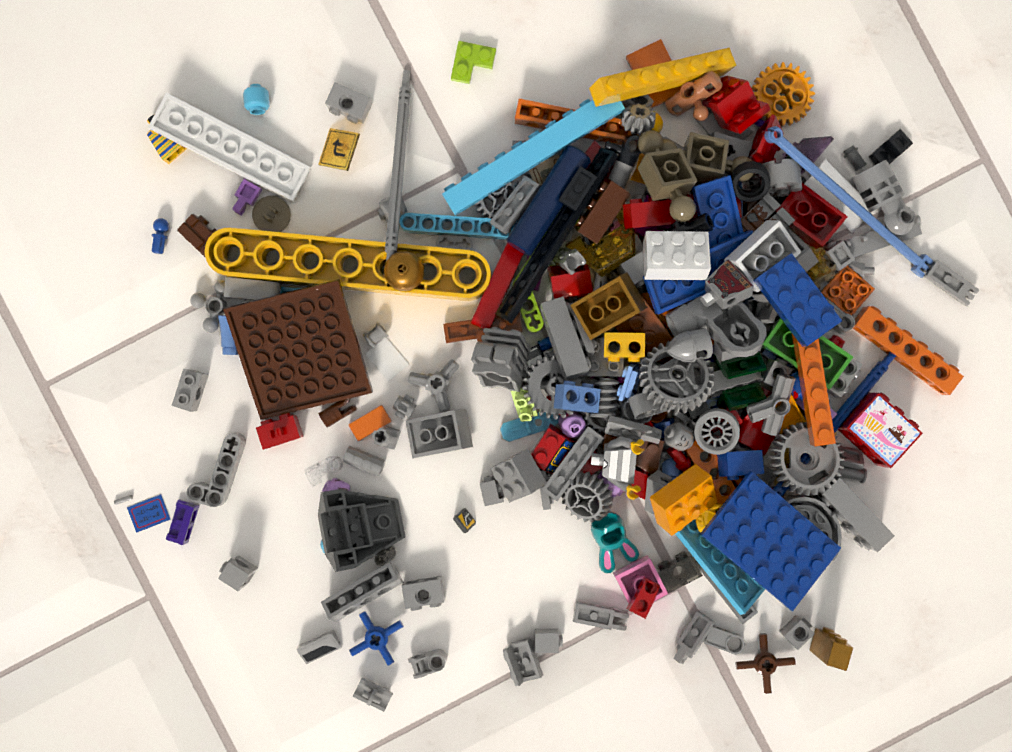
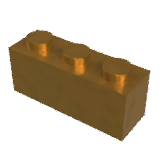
[809,627,853,671]

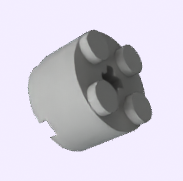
[760,159,802,197]

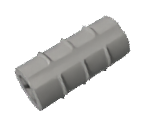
[343,446,386,476]

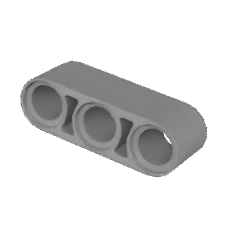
[223,277,281,301]

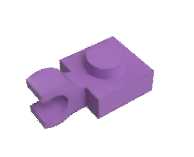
[232,179,262,216]

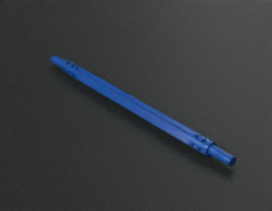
[773,352,896,497]

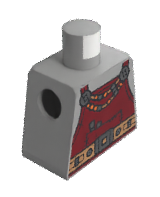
[700,259,754,309]

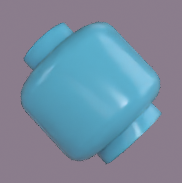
[243,84,270,115]

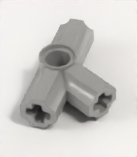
[746,373,796,436]

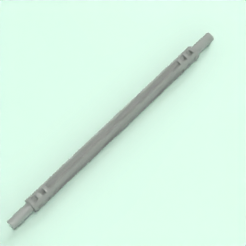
[385,70,411,260]

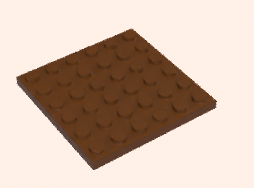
[223,279,373,420]

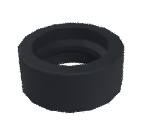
[731,161,770,202]

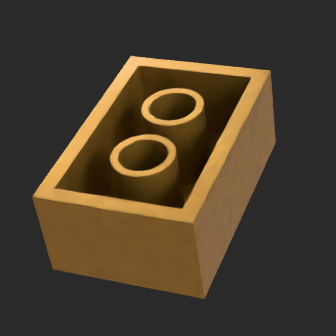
[570,272,648,340]

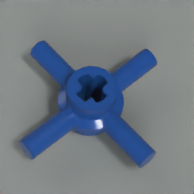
[349,611,404,666]

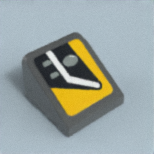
[453,508,476,533]

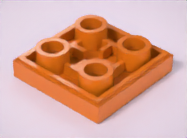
[820,265,875,315]

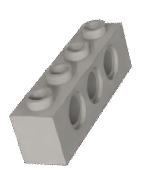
[321,562,404,622]

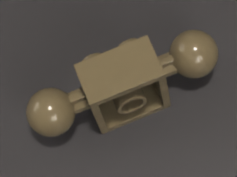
[638,130,697,222]
[661,132,754,183]

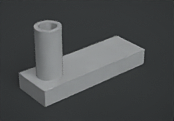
[489,176,540,235]

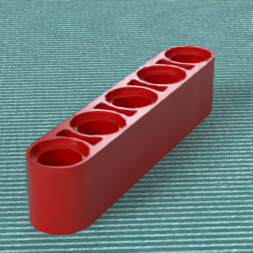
[471,242,524,329]

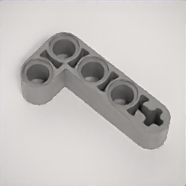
[187,433,246,507]

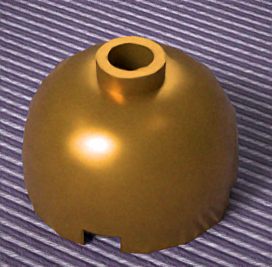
[384,251,424,291]

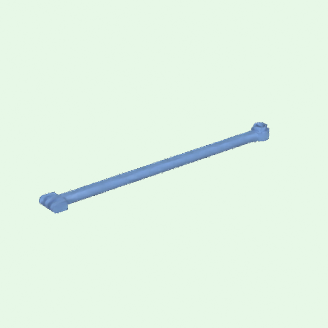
[764,126,934,278]

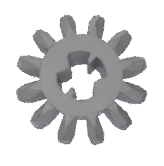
[621,102,656,136]

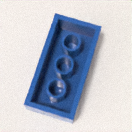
[753,253,842,347]

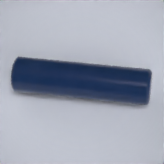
[507,146,591,256]

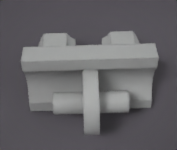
[352,678,393,712]

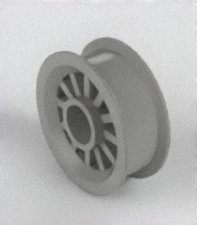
[694,408,740,455]

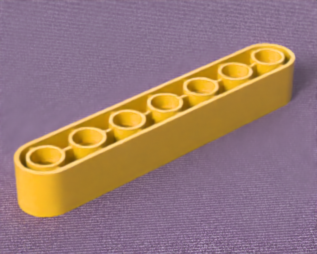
[205,228,491,301]

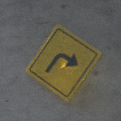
[318,128,360,171]

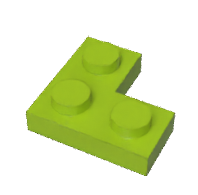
[451,41,496,84]

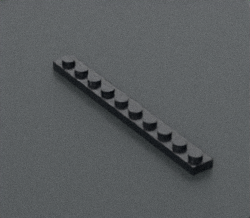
[495,147,618,324]

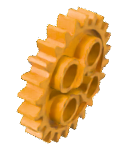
[751,62,815,127]

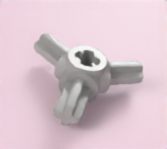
[408,359,460,412]

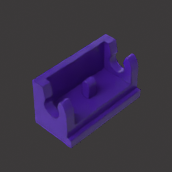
[166,499,200,545]

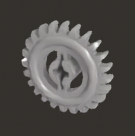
[522,355,586,419]

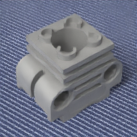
[471,327,531,392]

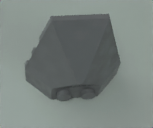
[318,489,405,572]

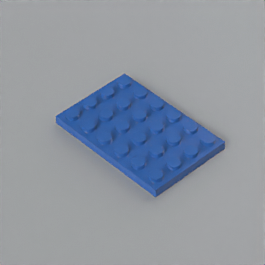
[700,471,841,611]

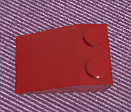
[748,114,784,164]
[775,183,848,252]

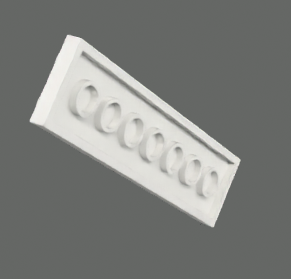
[148,93,311,202]

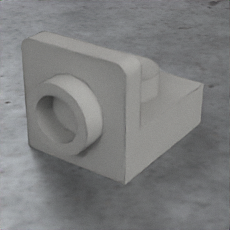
[821,240,856,271]

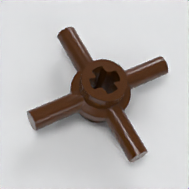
[735,633,796,694]

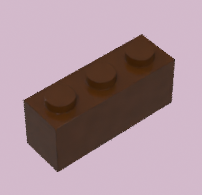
[575,179,631,244]

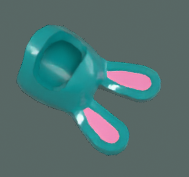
[591,512,639,573]

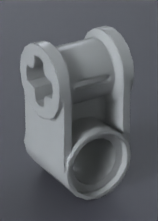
[408,649,447,679]

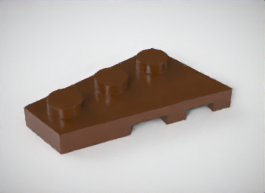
[602,433,664,474]

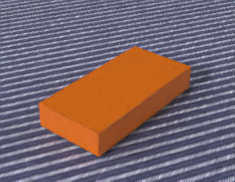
[348,405,392,441]

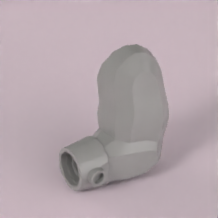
[666,295,767,357]

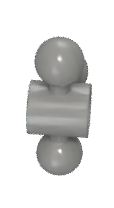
[190,280,228,333]

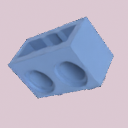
[554,381,601,413]

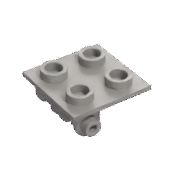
[584,338,624,380]

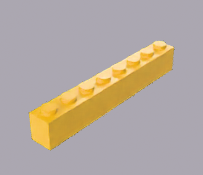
[589,47,736,107]

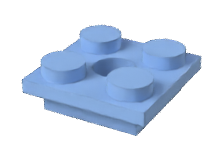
[617,363,640,401]

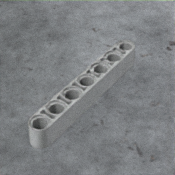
[628,370,763,419]

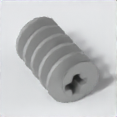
[590,377,619,418]

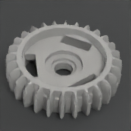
[639,341,715,414]
[769,422,845,496]

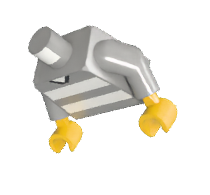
[591,436,645,500]

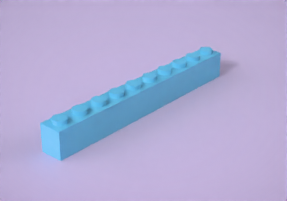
[442,99,625,216]

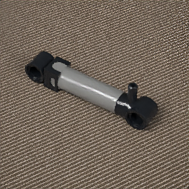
[582,134,641,248]

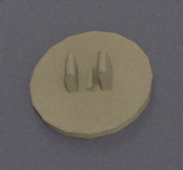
[252,196,291,232]

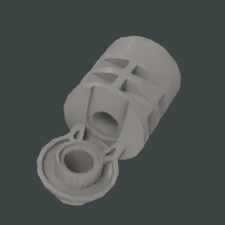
[852,160,915,235]

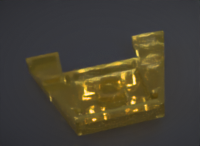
[565,203,636,277]

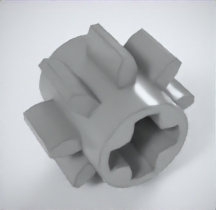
[393,394,417,419]

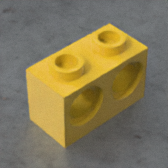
[604,332,645,362]

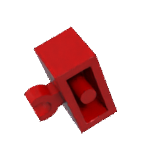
[256,413,304,450]

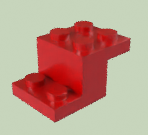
[702,76,771,134]

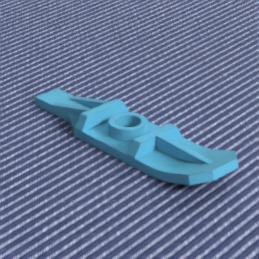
[500,412,560,442]

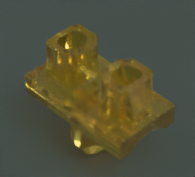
[807,246,831,281]

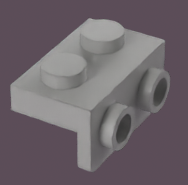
[503,638,543,686]

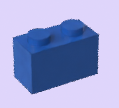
[717,450,764,480]

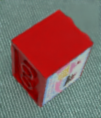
[838,392,923,468]

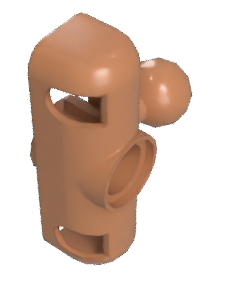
[665,71,722,121]

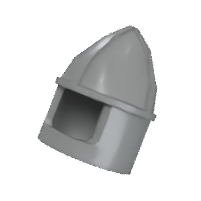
[666,328,713,363]

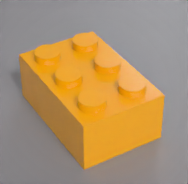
[650,464,717,536]

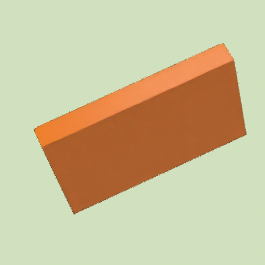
[626,39,682,109]

